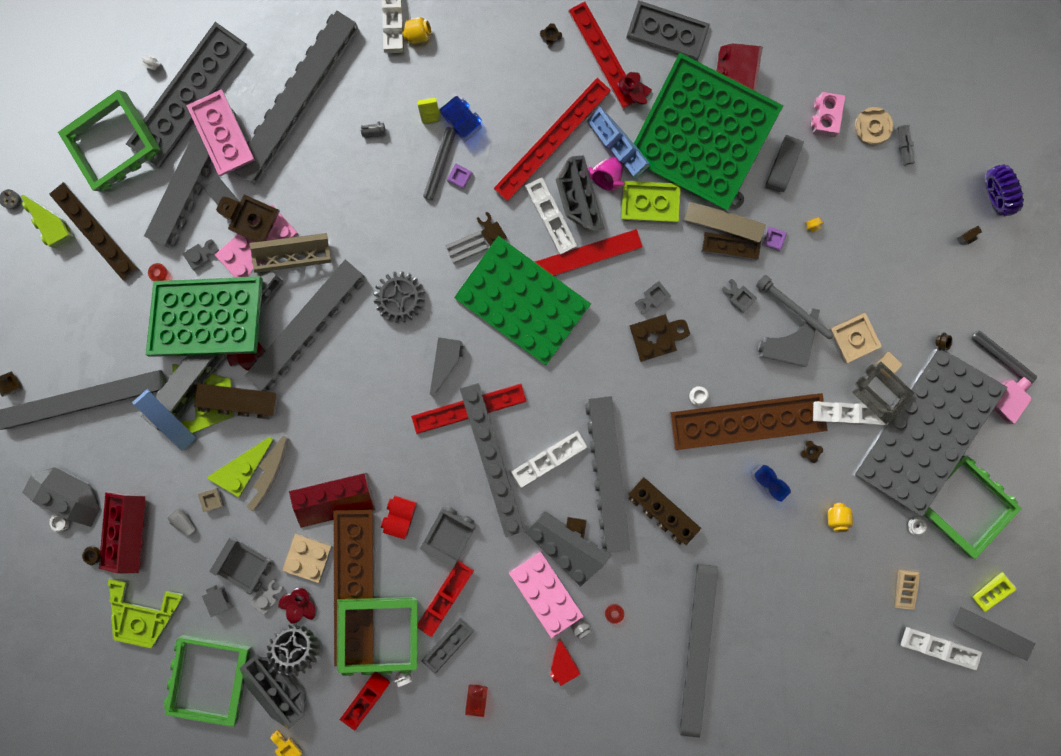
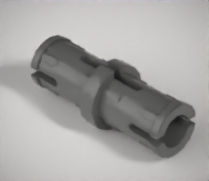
[897,125,915,165]

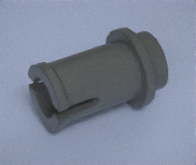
[361,121,386,137]

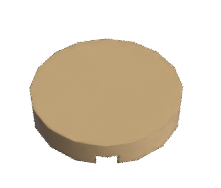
[854,107,894,146]

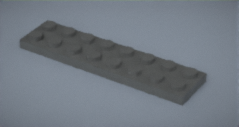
[126,21,247,167]

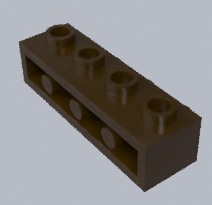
[194,383,276,419]
[627,476,702,546]

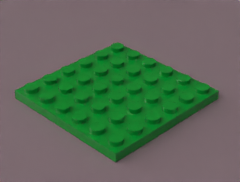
[634,52,784,211]

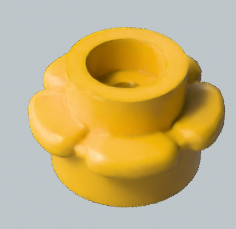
[805,216,824,232]

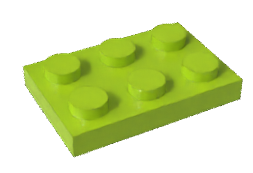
[621,181,680,223]

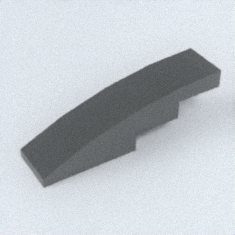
[953,607,1036,661]

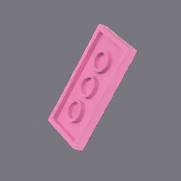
[187,89,255,176]
[215,205,298,277]
[509,552,584,638]

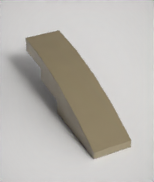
[684,202,766,243]
[246,436,289,511]

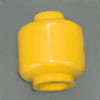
[402,17,432,45]
[827,503,853,532]

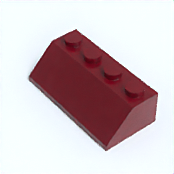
[716,43,763,91]
[289,473,376,528]
[99,492,146,574]

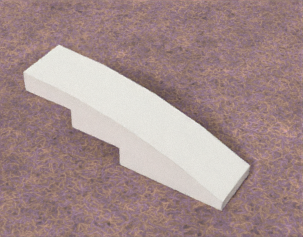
[382,0,403,53]
[525,177,577,254]
[813,401,890,426]
[509,431,587,489]
[901,627,982,671]

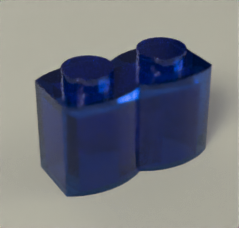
[751,464,791,502]

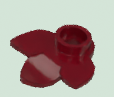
[618,72,652,104]
[227,342,265,371]
[278,588,316,624]

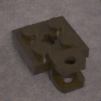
[216,194,280,242]
[629,314,690,362]

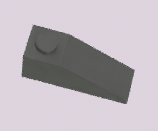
[430,337,465,396]

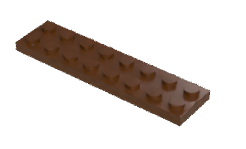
[670,393,828,450]
[334,510,373,666]

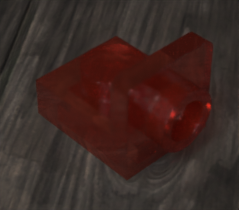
[465,685,488,717]

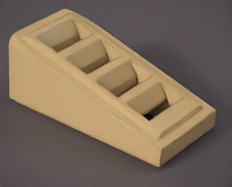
[895,569,920,610]

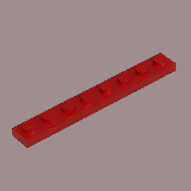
[494,78,611,202]

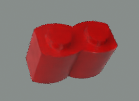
[381,496,417,540]

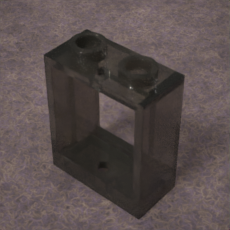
[852,362,914,424]

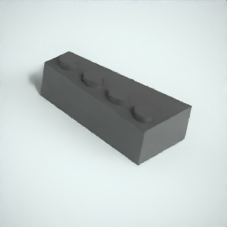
[525,511,612,587]

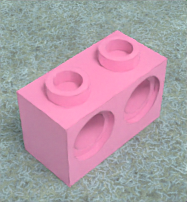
[811,92,845,137]

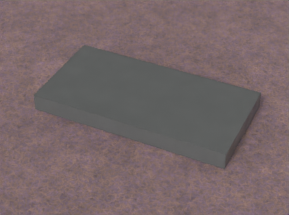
[626,0,710,61]

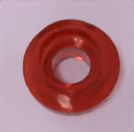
[148,263,168,281]
[605,604,624,624]

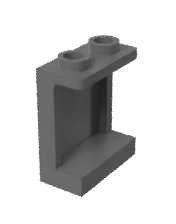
[420,506,476,567]
[209,537,272,595]

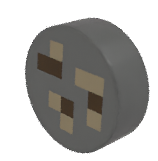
[0,189,20,209]

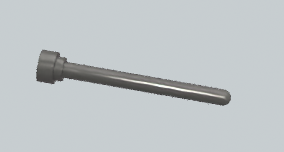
[756,275,834,339]

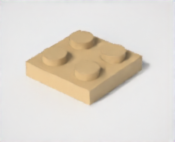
[829,312,882,363]
[282,534,332,583]

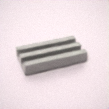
[445,231,488,263]

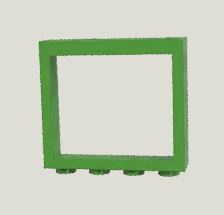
[58,90,161,192]
[924,455,1022,559]
[337,597,417,676]
[164,635,251,727]

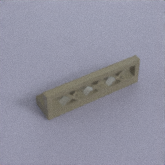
[250,233,331,273]

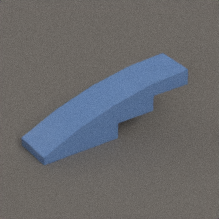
[587,107,650,178]
[132,389,196,451]

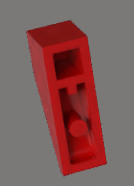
[339,672,390,731]

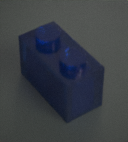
[439,95,482,142]

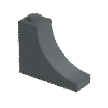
[758,308,820,367]

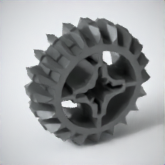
[373,271,425,323]
[266,624,320,677]

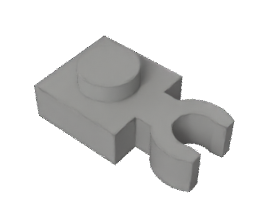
[250,579,284,615]

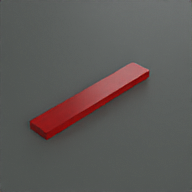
[568,1,636,110]
[535,229,643,276]
[411,384,527,434]

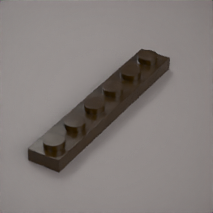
[49,182,139,281]

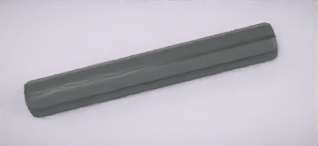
[423,127,456,200]
[972,330,1037,384]

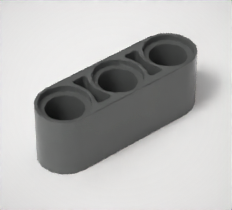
[766,135,804,192]

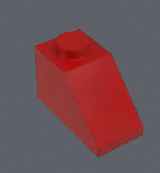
[549,638,581,686]

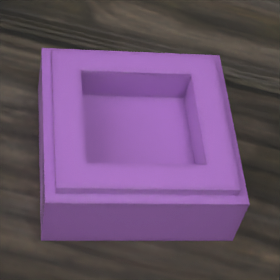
[447,163,473,190]
[762,226,787,251]

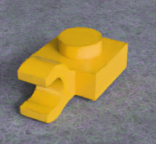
[270,730,303,756]

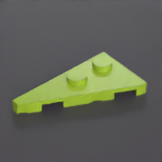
[207,437,274,497]

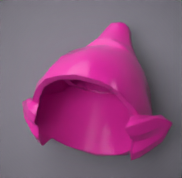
[588,157,625,191]

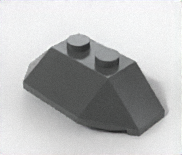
[556,155,605,232]
[22,467,100,527]
[240,655,304,729]

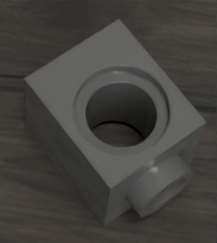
[202,585,233,617]

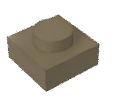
[198,488,223,512]

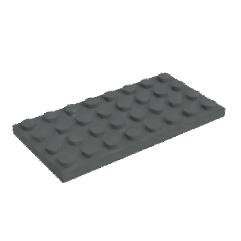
[855,349,1008,517]

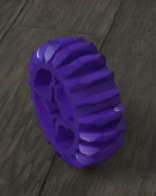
[985,164,1024,217]

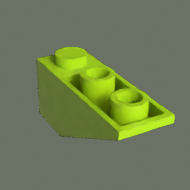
[21,195,75,248]

